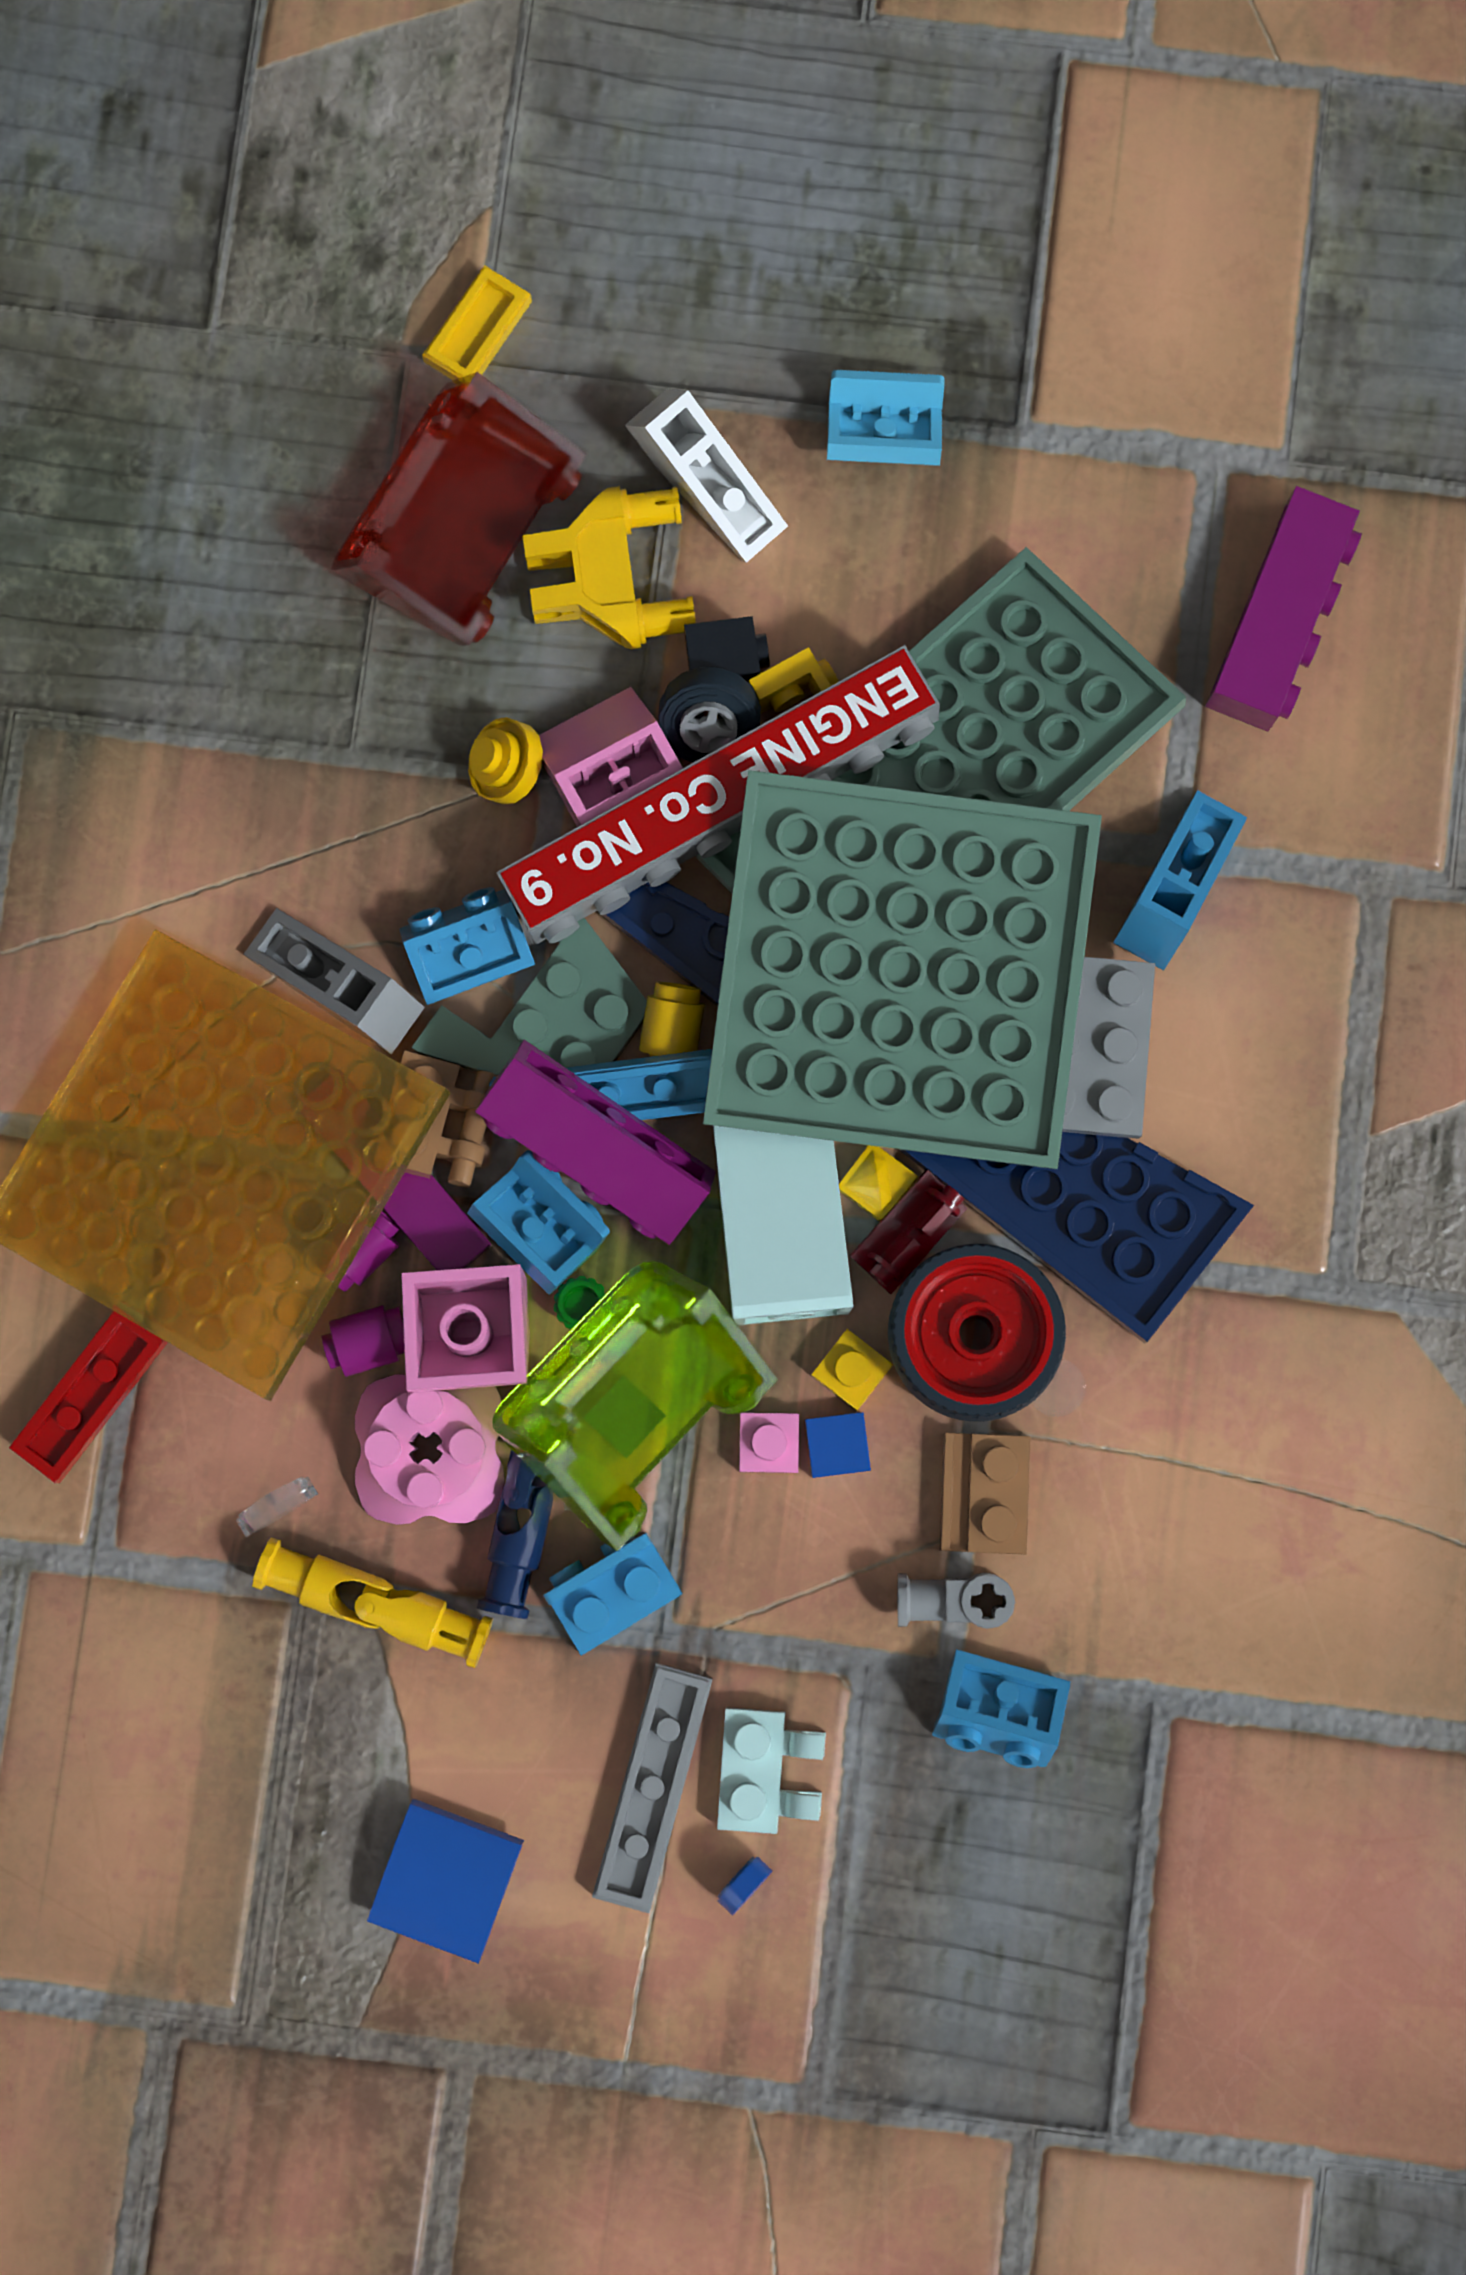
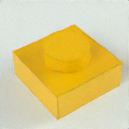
[811,1329,893,1412]

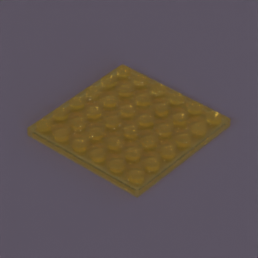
[0,929,451,1401]

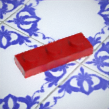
[9,1306,168,1484]

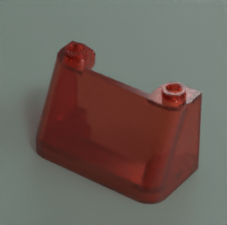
[331,372,587,646]

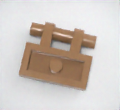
[373,1050,497,1188]

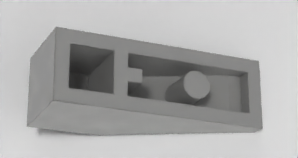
[243,908,425,1054]

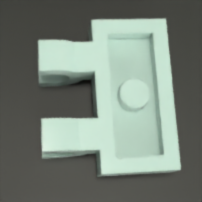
[717,1707,826,1834]

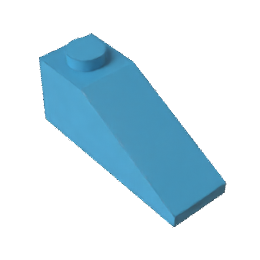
[1113,790,1248,971]

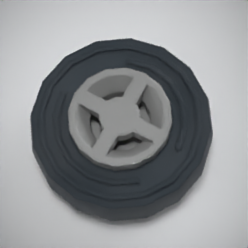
[658,667,761,763]

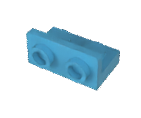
[399,887,535,1005]
[543,1529,683,1656]
[932,1649,1071,1768]

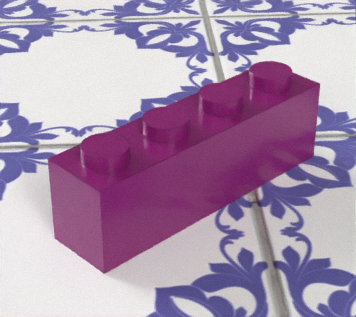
[1205,486,1362,732]
[475,1039,716,1245]

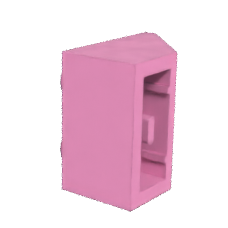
[539,687,683,827]

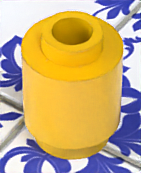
[639,981,705,1057]

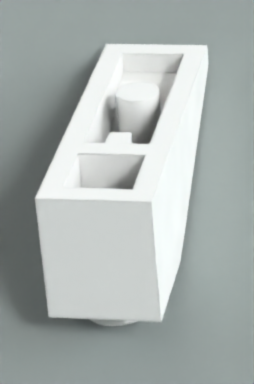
[625,389,788,563]

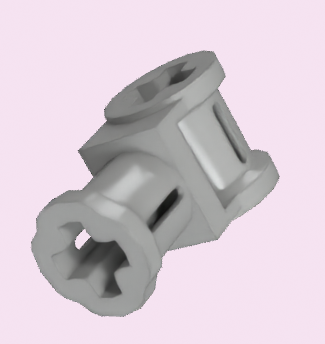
[897,1572,1015,1629]

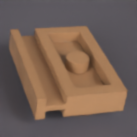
[940,1433,1031,1555]

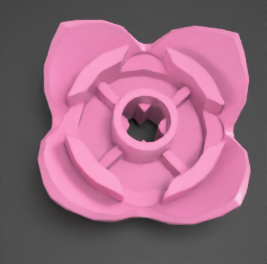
[355,1375,505,1525]

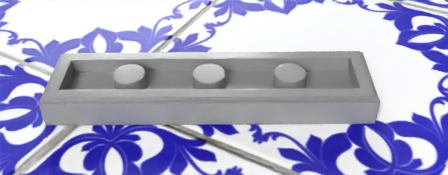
[592,1663,713,1913]

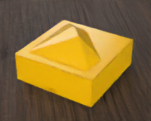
[839,1145,918,1222]

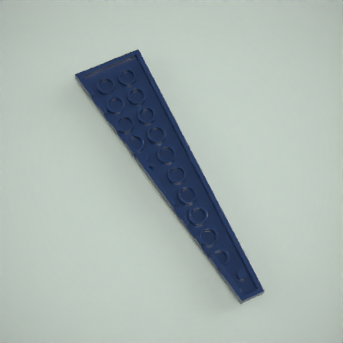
[602,882,1254,1343]

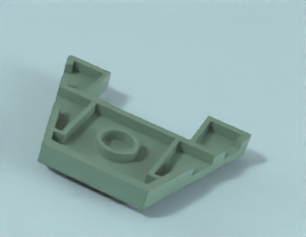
[412,904,647,1076]

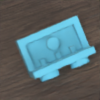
[827,370,945,466]

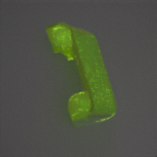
[492,1261,778,1552]

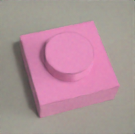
[739,1413,799,1473]

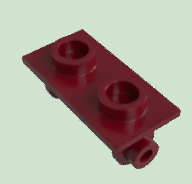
[849,1169,968,1294]

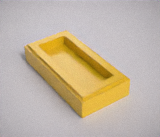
[422,265,532,392]

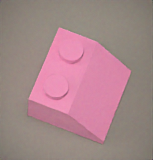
[402,1264,530,1392]

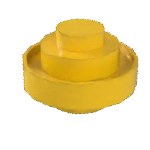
[468,717,543,805]

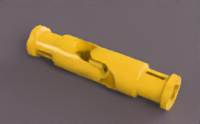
[252,1537,493,1668]

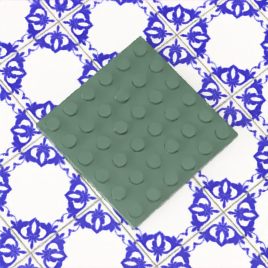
[703,770,1102,1169]

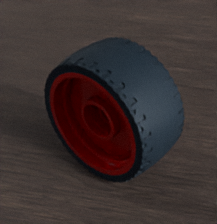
[888,1244,1066,1422]

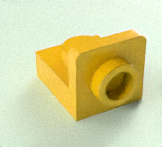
[749,647,839,713]

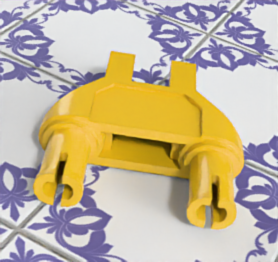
[523,486,696,649]

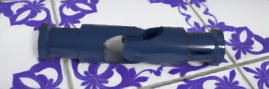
[477,1376,578,1619]

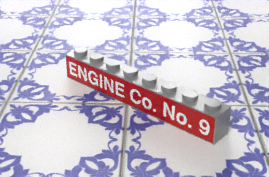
[496,645,940,944]

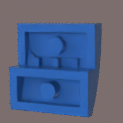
[367,1798,524,1964]

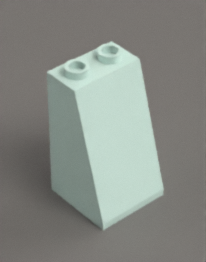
[713,1126,853,1326]

